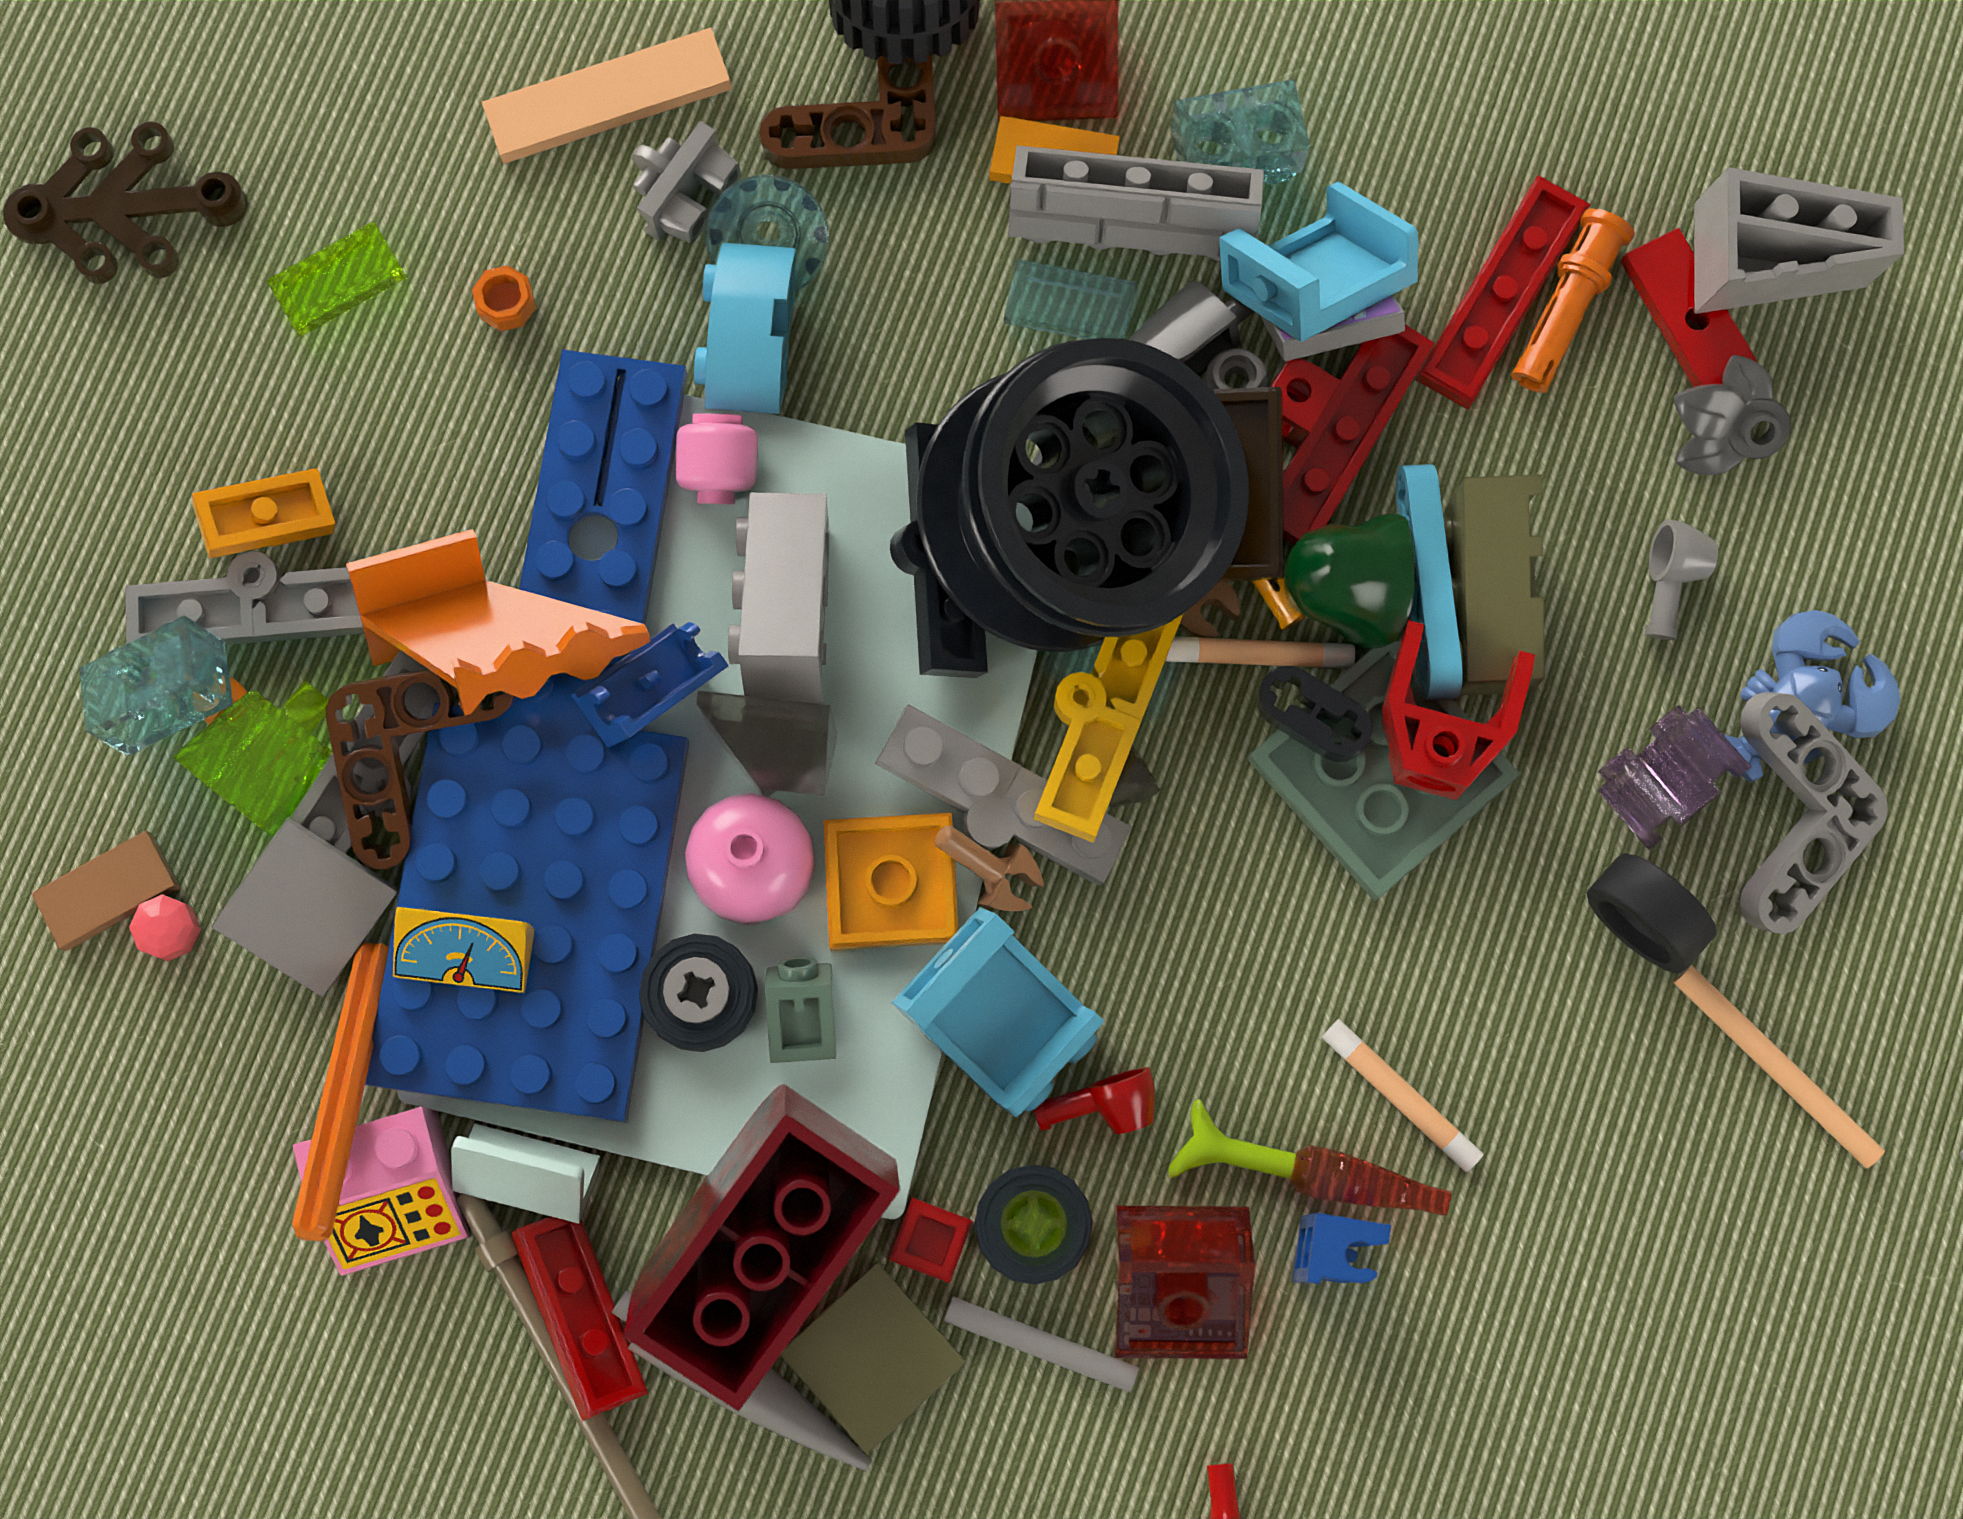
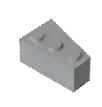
[1694,167,1904,314]
[728,492,830,723]

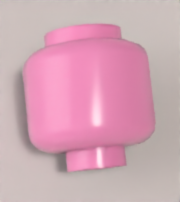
[676,414,758,504]

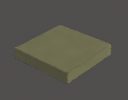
[780,1262,966,1455]

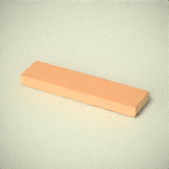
[482,28,732,164]

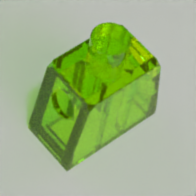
[173,680,332,837]

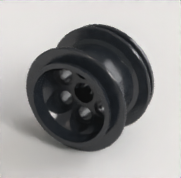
[916,338,1249,652]

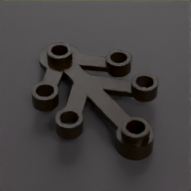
[3,121,248,284]

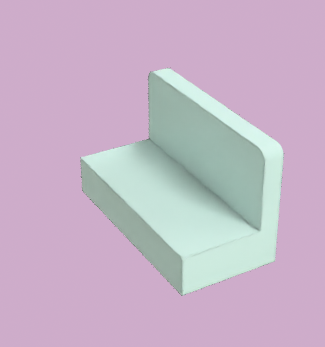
[451,1123,600,1223]

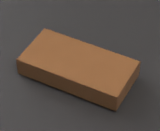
[31,830,181,951]

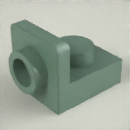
[764,957,836,1063]

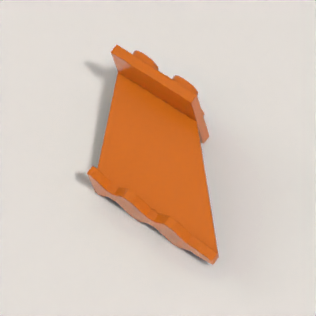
[346,529,650,716]

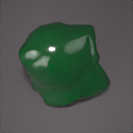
[1284,514,1415,648]

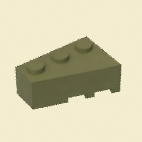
[1443,474,1545,695]

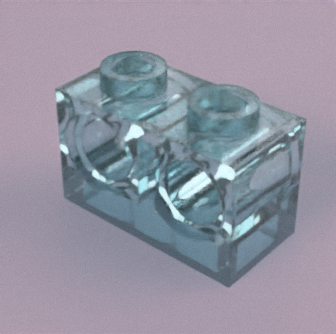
[1170,79,1310,184]

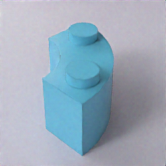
[694,243,796,414]

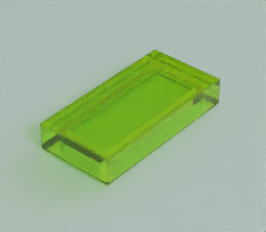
[266,221,407,337]

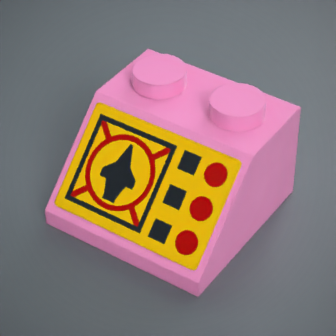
[292,1107,470,1276]

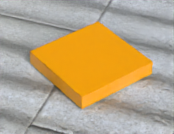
[823,813,959,951]

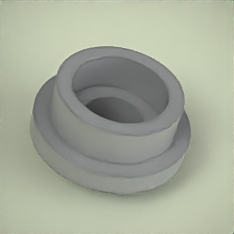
[1205,349,1268,390]

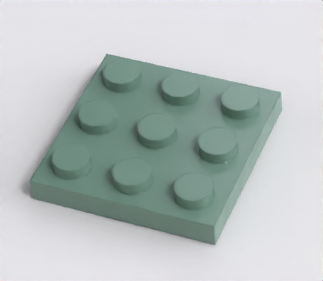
[1247,640,1521,902]

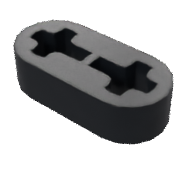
[1257,666,1373,762]

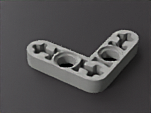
[1740,692,1888,934]

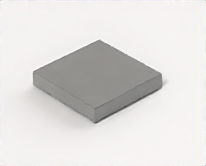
[211,817,398,997]

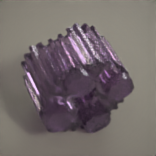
[1598,705,1751,850]

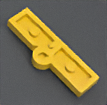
[1033,614,1183,843]

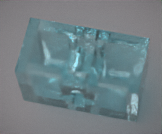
[79,615,233,756]

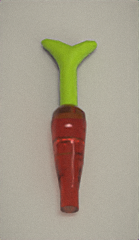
[1168,1099,1452,1217]

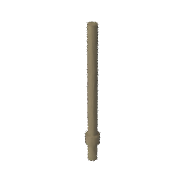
[456,1194,661,1519]

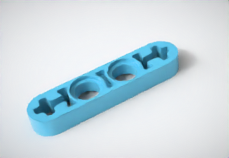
[1396,464,1462,700]

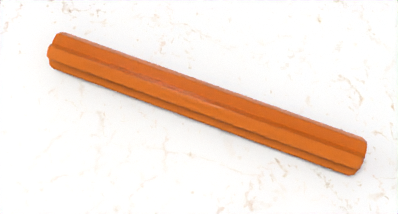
[292,942,389,1242]

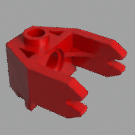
[1381,620,1535,801]

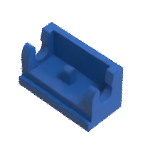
[571,622,729,748]
[1292,1213,1391,1284]

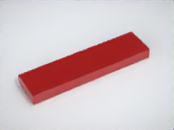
[1415,175,1591,410]

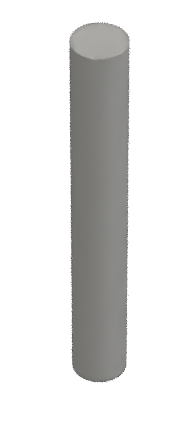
[944,1297,1139,1393]

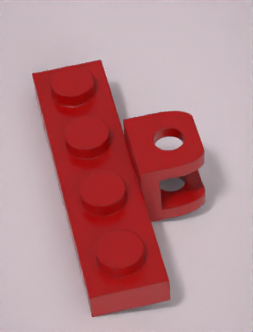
[1269,324,1435,545]

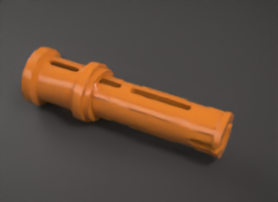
[1511,208,1635,393]

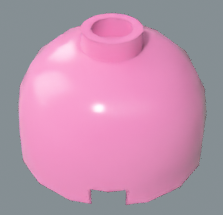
[685,793,816,925]

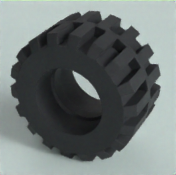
[829,0,980,64]

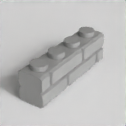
[1008,145,1264,261]

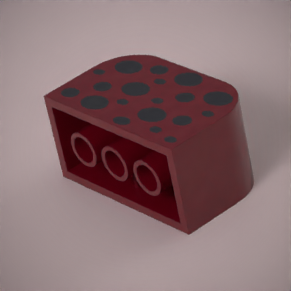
[623,1084,900,1412]

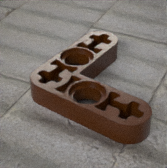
[759,55,936,169]
[326,669,516,869]

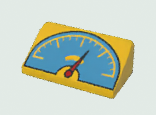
[393,907,535,993]

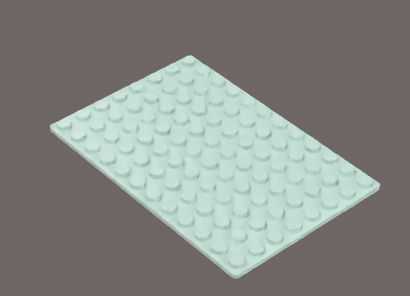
[397,379,1038,1219]

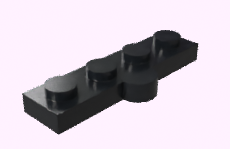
[890,422,988,678]

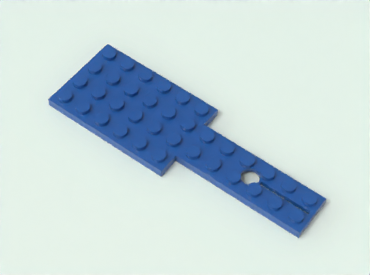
[365,349,690,1123]

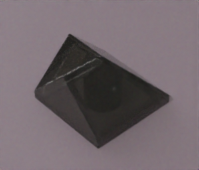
[696,691,838,797]

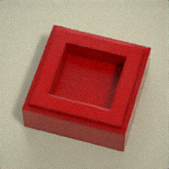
[888,1197,973,1283]

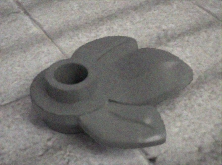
[1673,355,1791,475]

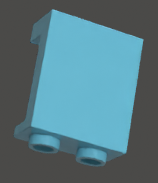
[1219,181,1419,342]
[891,907,1104,1117]

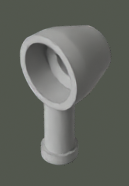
[1645,519,1718,640]

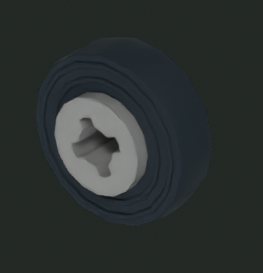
[639,933,758,1052]

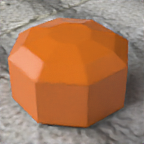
[472,265,537,331]

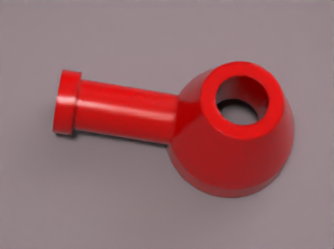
[1034,1067,1155,1134]

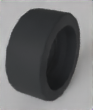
[1586,853,1717,974]

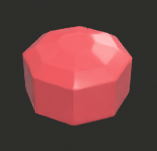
[129,894,201,961]

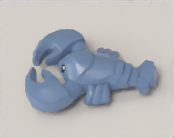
[1715,610,1901,783]

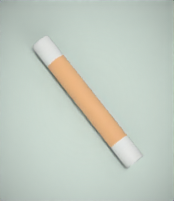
[1165,636,1355,669]
[1321,1018,1484,1173]

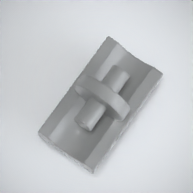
[632,121,741,244]

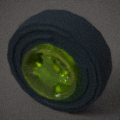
[974,1164,1093,1285]

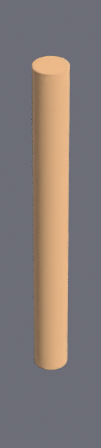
[1673,965,1885,1169]

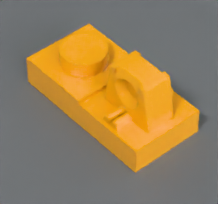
[192,468,335,559]

